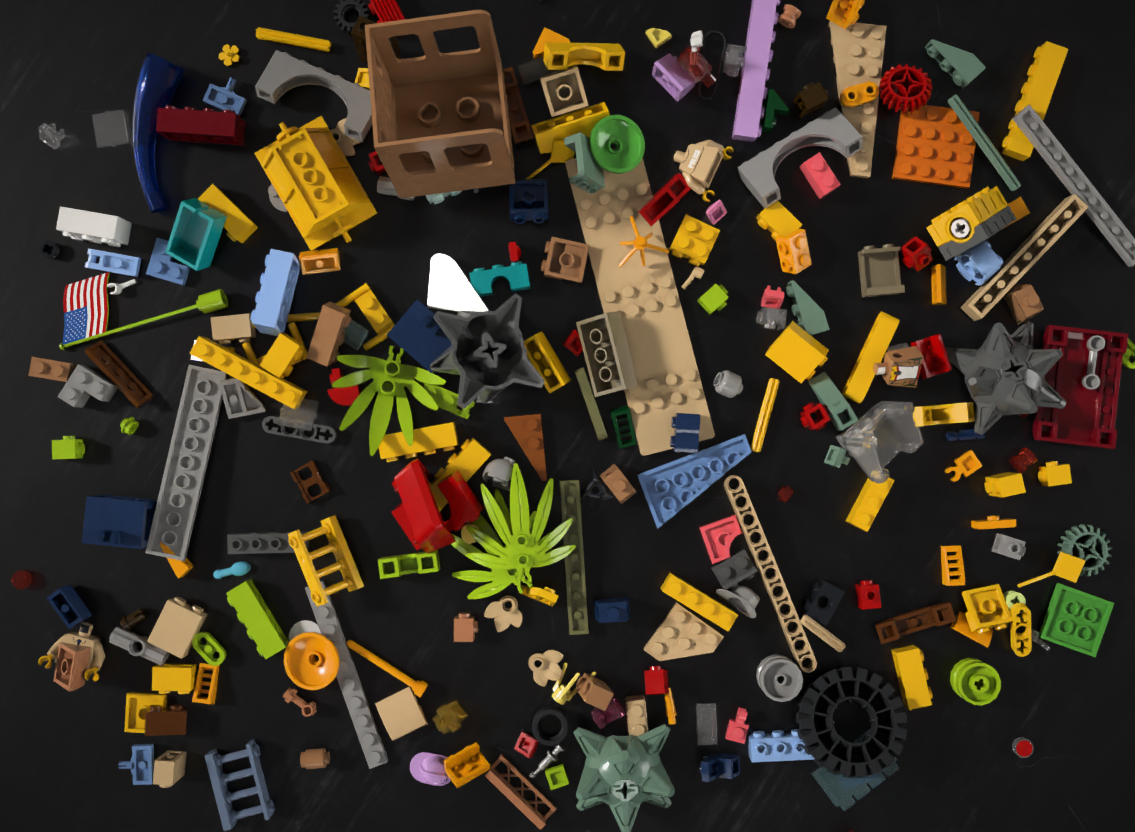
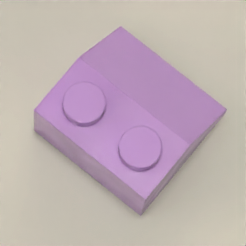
[652,53,696,102]

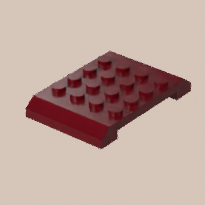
[1033,325,1128,449]

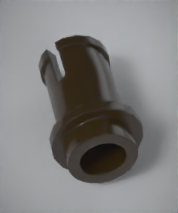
[120,608,147,630]

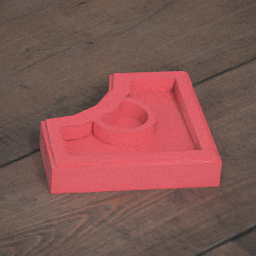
[699,515,742,564]

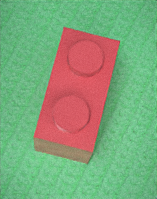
[799,152,841,199]

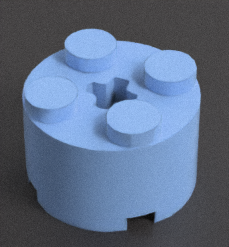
[955,240,1003,286]

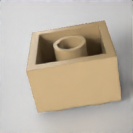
[540,65,589,117]

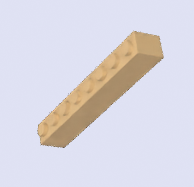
[961,194,1088,321]

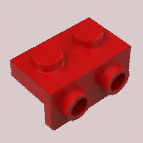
[911,334,952,379]

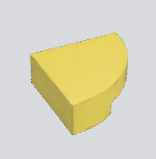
[645,28,672,48]

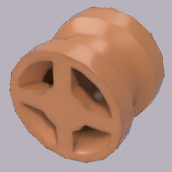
[778,4,801,29]

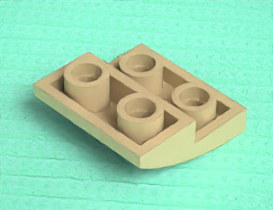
[375,686,428,741]

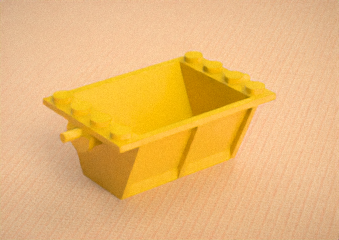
[254,116,378,251]

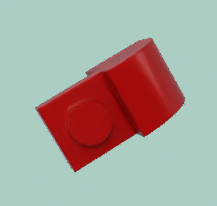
[327,368,362,406]

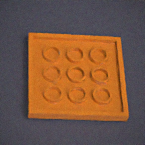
[892,105,980,189]

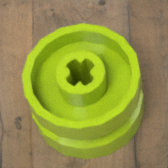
[950,658,1001,705]

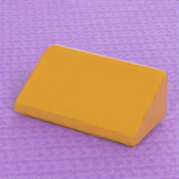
[299,248,341,275]
[931,264,947,305]
[950,611,994,648]

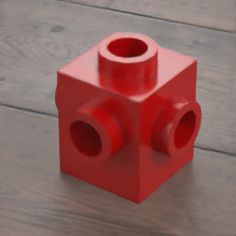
[901,236,933,272]
[800,402,831,431]

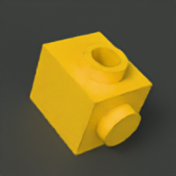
[1038,461,1072,486]

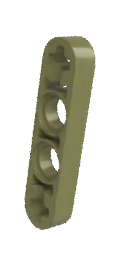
[574,367,608,441]

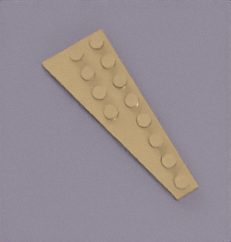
[829,21,887,178]

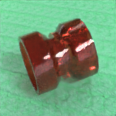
[1009,447,1038,474]

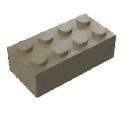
[576,311,638,397]

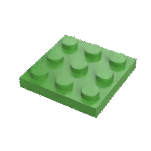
[1038,583,1114,658]

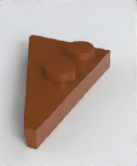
[504,414,547,481]

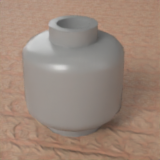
[713,370,743,398]

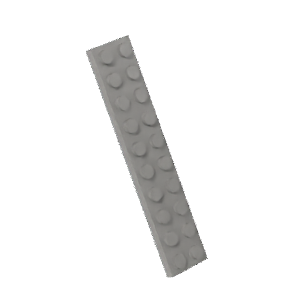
[145,365,228,561]

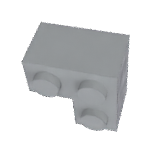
[58,364,118,408]

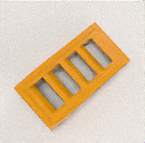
[159,541,194,579]
[941,545,965,586]
[192,663,219,705]

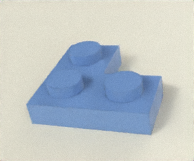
[146,238,190,286]

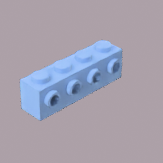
[748,729,814,762]

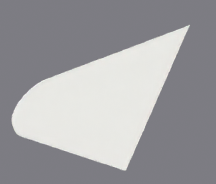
[427,254,489,311]

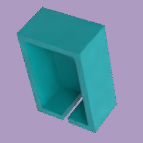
[165,198,227,271]

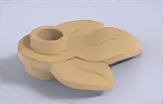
[330,118,361,156]
[484,595,523,632]
[528,650,563,687]

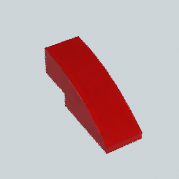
[638,173,691,226]

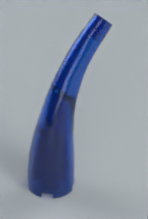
[132,52,185,213]

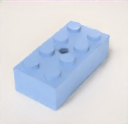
[251,249,301,336]

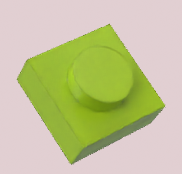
[545,764,569,790]

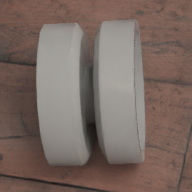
[756,654,803,702]

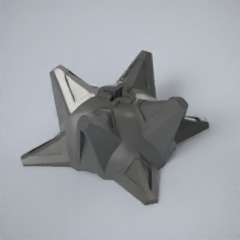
[430,293,545,409]
[945,321,1067,435]

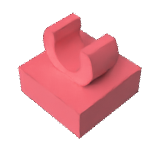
[761,285,784,309]

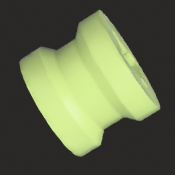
[1003,590,1026,609]

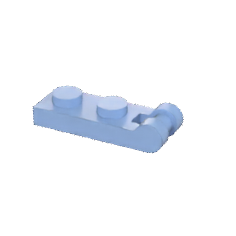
[85,248,141,277]

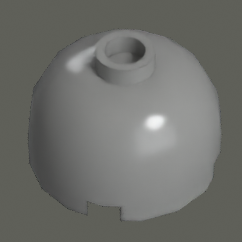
[482,457,521,491]

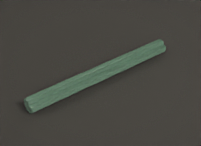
[948,94,1021,191]

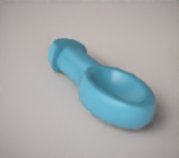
[213,561,251,579]

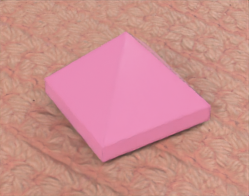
[705,199,727,225]

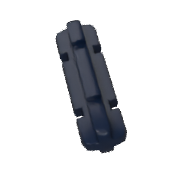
[946,429,985,441]

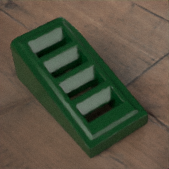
[610,406,638,449]

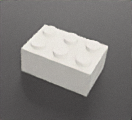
[56,206,132,247]

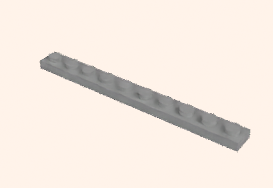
[1012,105,1135,267]
[305,581,389,769]

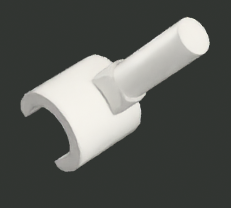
[107,279,136,295]

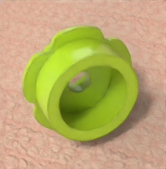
[120,417,139,435]

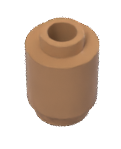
[300,748,330,769]

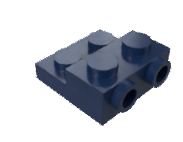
[509,179,549,224]

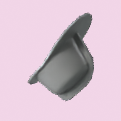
[716,586,760,618]

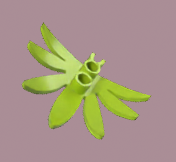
[332,346,446,456]
[466,463,576,583]
[451,489,552,599]

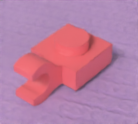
[725,707,749,744]

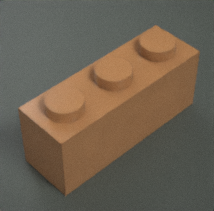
[306,302,351,366]

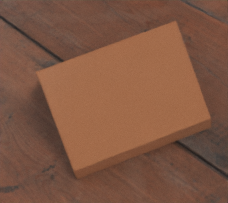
[53,643,91,691]

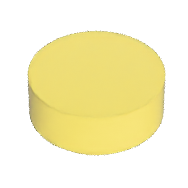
[461,524,479,544]

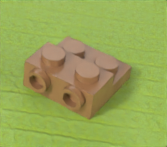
[541,237,589,283]

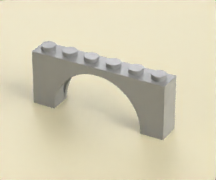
[255,50,372,142]
[738,107,863,209]

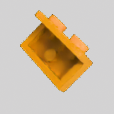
[826,0,865,30]
[776,229,812,274]
[444,742,490,788]

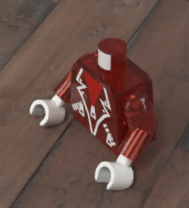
[677,31,716,87]

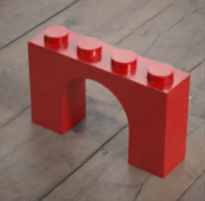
[391,470,484,550]

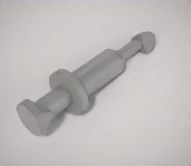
[529,743,565,778]

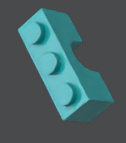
[469,261,531,297]

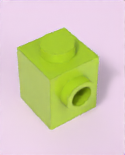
[697,284,729,315]
[52,436,85,459]

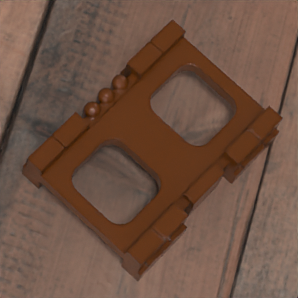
[290,460,332,504]

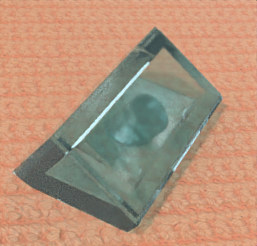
[343,319,369,350]

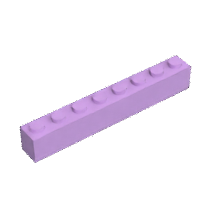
[732,0,781,142]

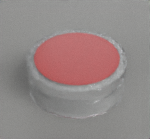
[1012,737,1034,758]

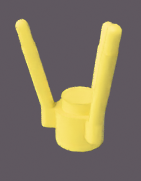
[552,663,596,705]

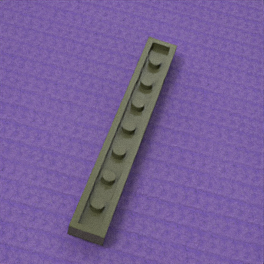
[560,480,589,635]

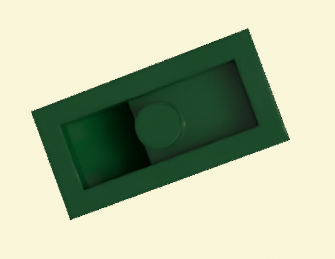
[761,89,790,133]

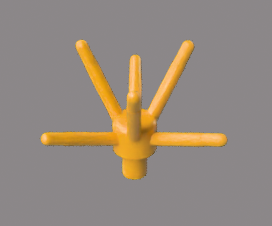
[618,216,669,267]

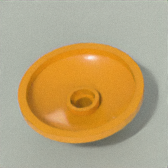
[284,632,339,690]

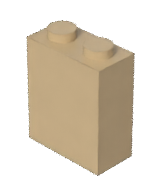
[147,597,208,659]

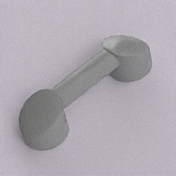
[1082,335,1105,390]

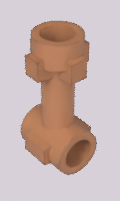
[282,687,317,717]

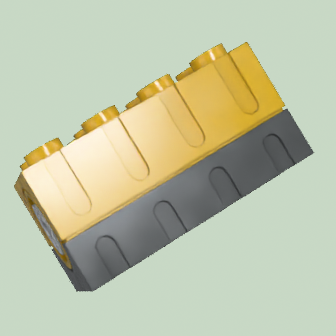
[926,186,1016,261]

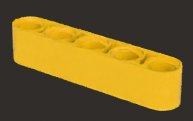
[842,311,900,404]

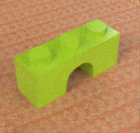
[378,550,441,579]

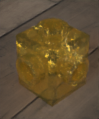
[432,701,468,734]

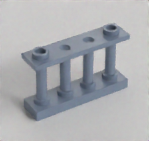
[205,739,275,831]

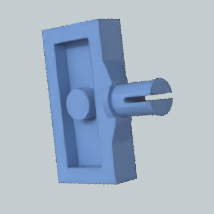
[202,77,247,116]
[118,744,154,785]

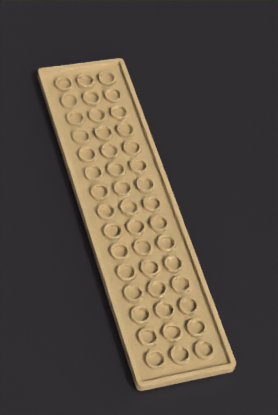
[565,148,715,456]

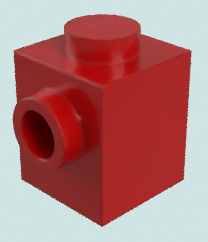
[855,580,881,610]
[644,666,669,695]

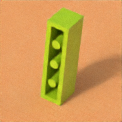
[226,579,289,659]

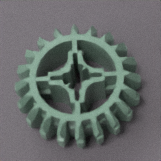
[1057,524,1113,576]

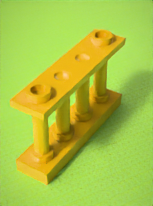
[288,515,364,606]

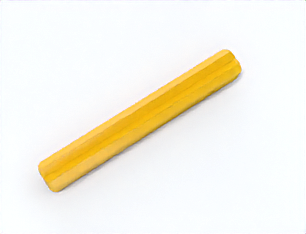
[256,27,331,52]
[750,378,780,452]

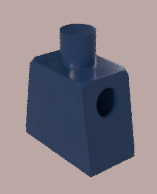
[593,597,631,623]

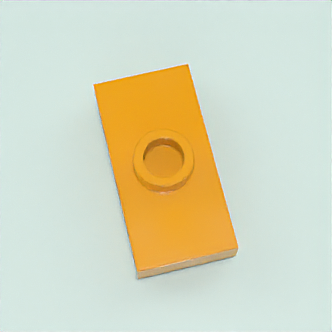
[971,516,1016,529]

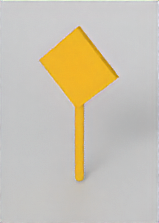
[526,140,575,179]
[1017,551,1085,588]

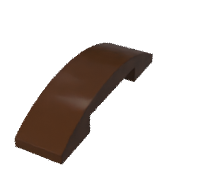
[503,67,534,144]
[875,602,956,644]

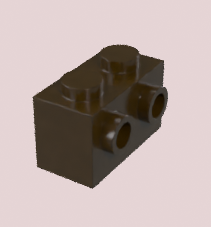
[792,82,828,120]

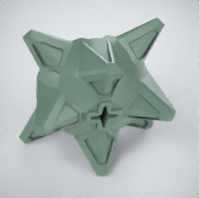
[573,724,675,832]

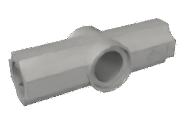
[109,626,170,666]

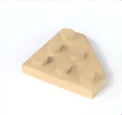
[643,602,724,661]

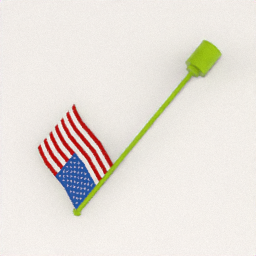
[59,272,228,350]

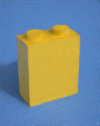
[765,321,829,383]

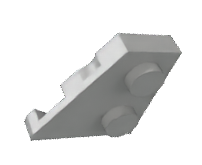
[219,378,266,419]

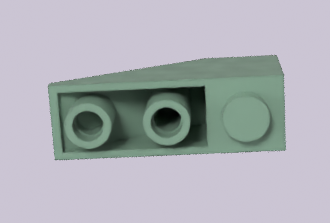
[925,39,986,88]
[786,280,830,336]
[808,371,859,431]

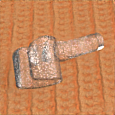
[1031,629,1050,651]

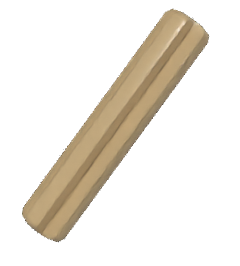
[800,615,845,652]

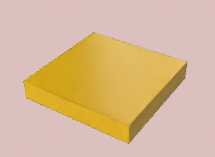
[124,692,167,733]

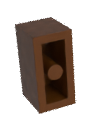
[144,704,187,736]

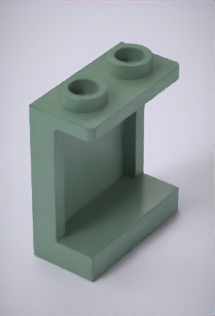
[564,132,605,194]

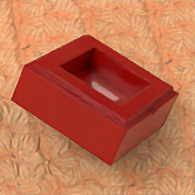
[508,242,521,263]
[562,329,583,357]
[514,731,539,758]

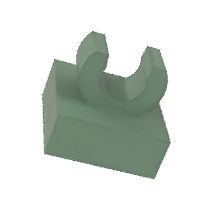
[824,445,850,468]

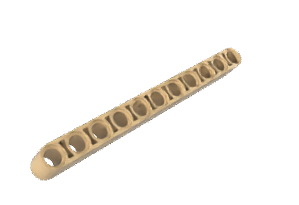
[724,475,817,672]

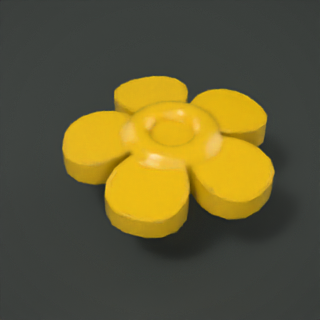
[219,44,240,66]

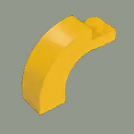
[913,402,975,427]

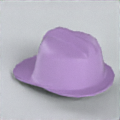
[410,752,451,786]

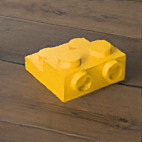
[669,214,720,266]
[962,584,1013,634]

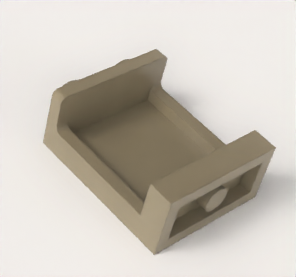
[858,244,905,298]

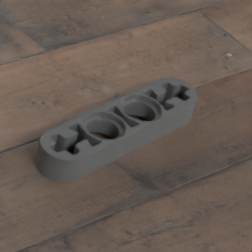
[262,416,337,443]

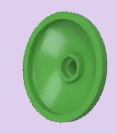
[589,115,645,174]

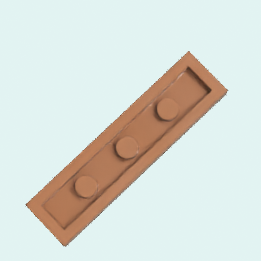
[485,754,557,830]

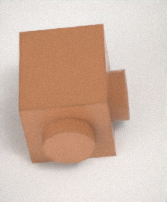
[454,612,478,642]

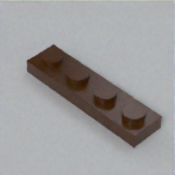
[85,340,153,408]

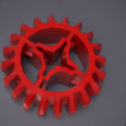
[879,64,932,114]

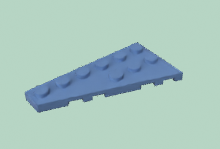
[637,434,752,529]

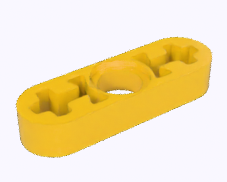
[1010,603,1032,657]

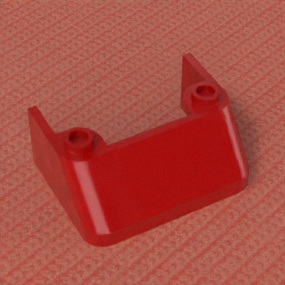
[392,459,456,554]

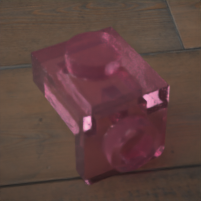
[591,697,625,729]

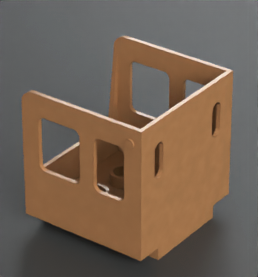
[365,10,515,198]

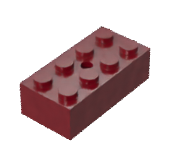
[156,106,246,146]

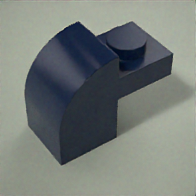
[700,753,740,782]

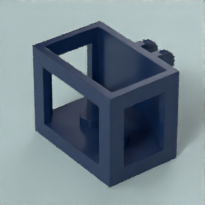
[387,300,451,375]
[82,494,157,549]

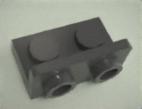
[711,549,758,590]

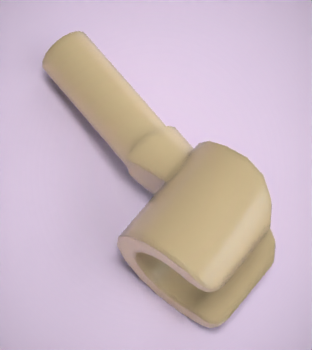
[681,267,704,290]

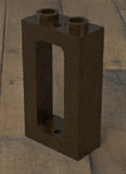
[351,15,402,65]

